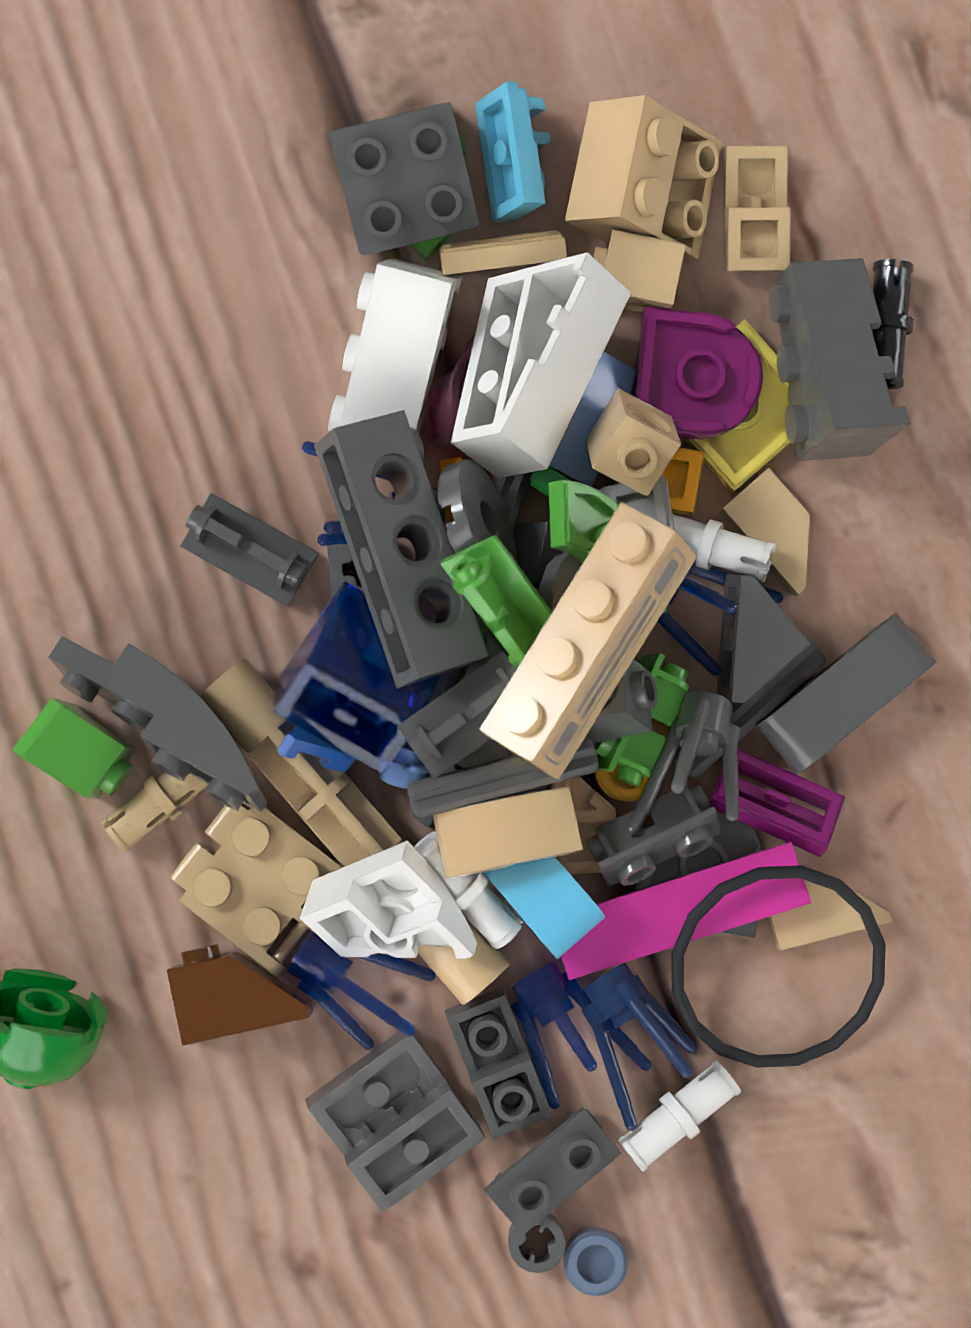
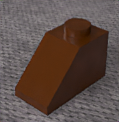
[167,944,313,1046]

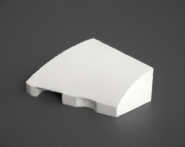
[300,841,477,959]

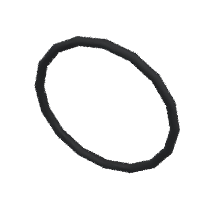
[672,865,886,1068]

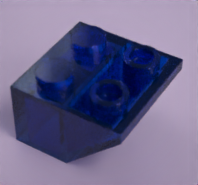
[273,581,440,773]

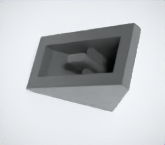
[717,574,810,703]

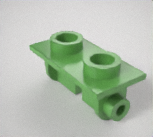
[440,535,552,668]
[593,653,690,787]

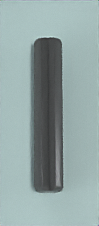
[673,638,826,780]
[408,737,598,818]

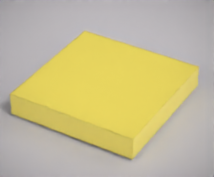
[683,319,790,494]

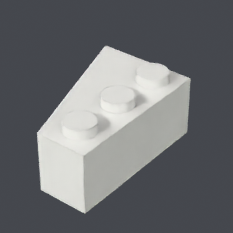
[451,252,632,478]
[328,258,463,436]

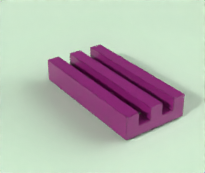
[708,748,845,857]

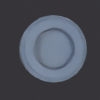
[563,1227,628,1296]

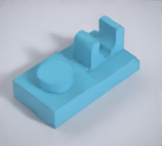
[475,81,550,223]

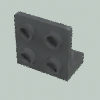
[327,102,479,255]

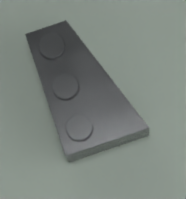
[769,258,910,461]

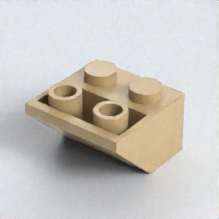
[565,95,722,260]

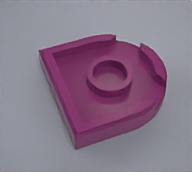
[634,306,763,440]

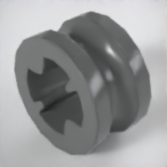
[508,1213,566,1273]

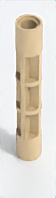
[200,659,510,1005]

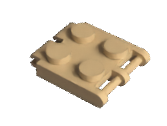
[170,804,343,977]

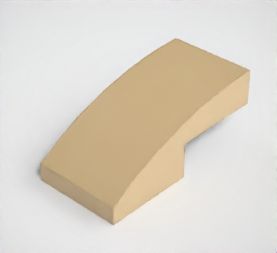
[723,146,791,271]
[433,786,583,879]

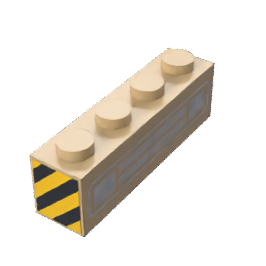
[479,502,697,780]

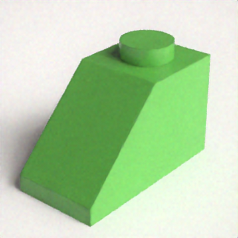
[12,698,135,799]

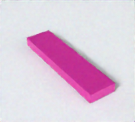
[561,841,812,980]

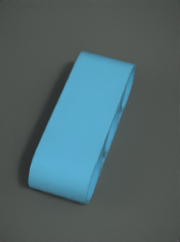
[465,797,606,959]

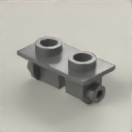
[180,493,319,607]
[397,651,517,779]
[585,785,721,888]
[484,1107,622,1235]

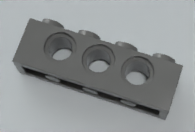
[314,410,489,689]

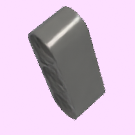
[756,613,936,774]

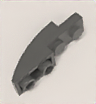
[49,636,268,813]

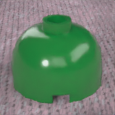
[0,968,107,1089]

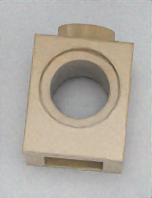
[594,229,686,314]
[586,388,681,497]

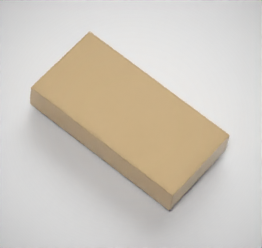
[439,230,567,275]

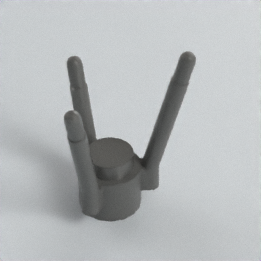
[627,691,741,836]

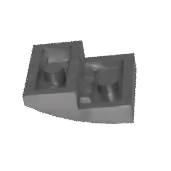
[305,1025,486,1212]

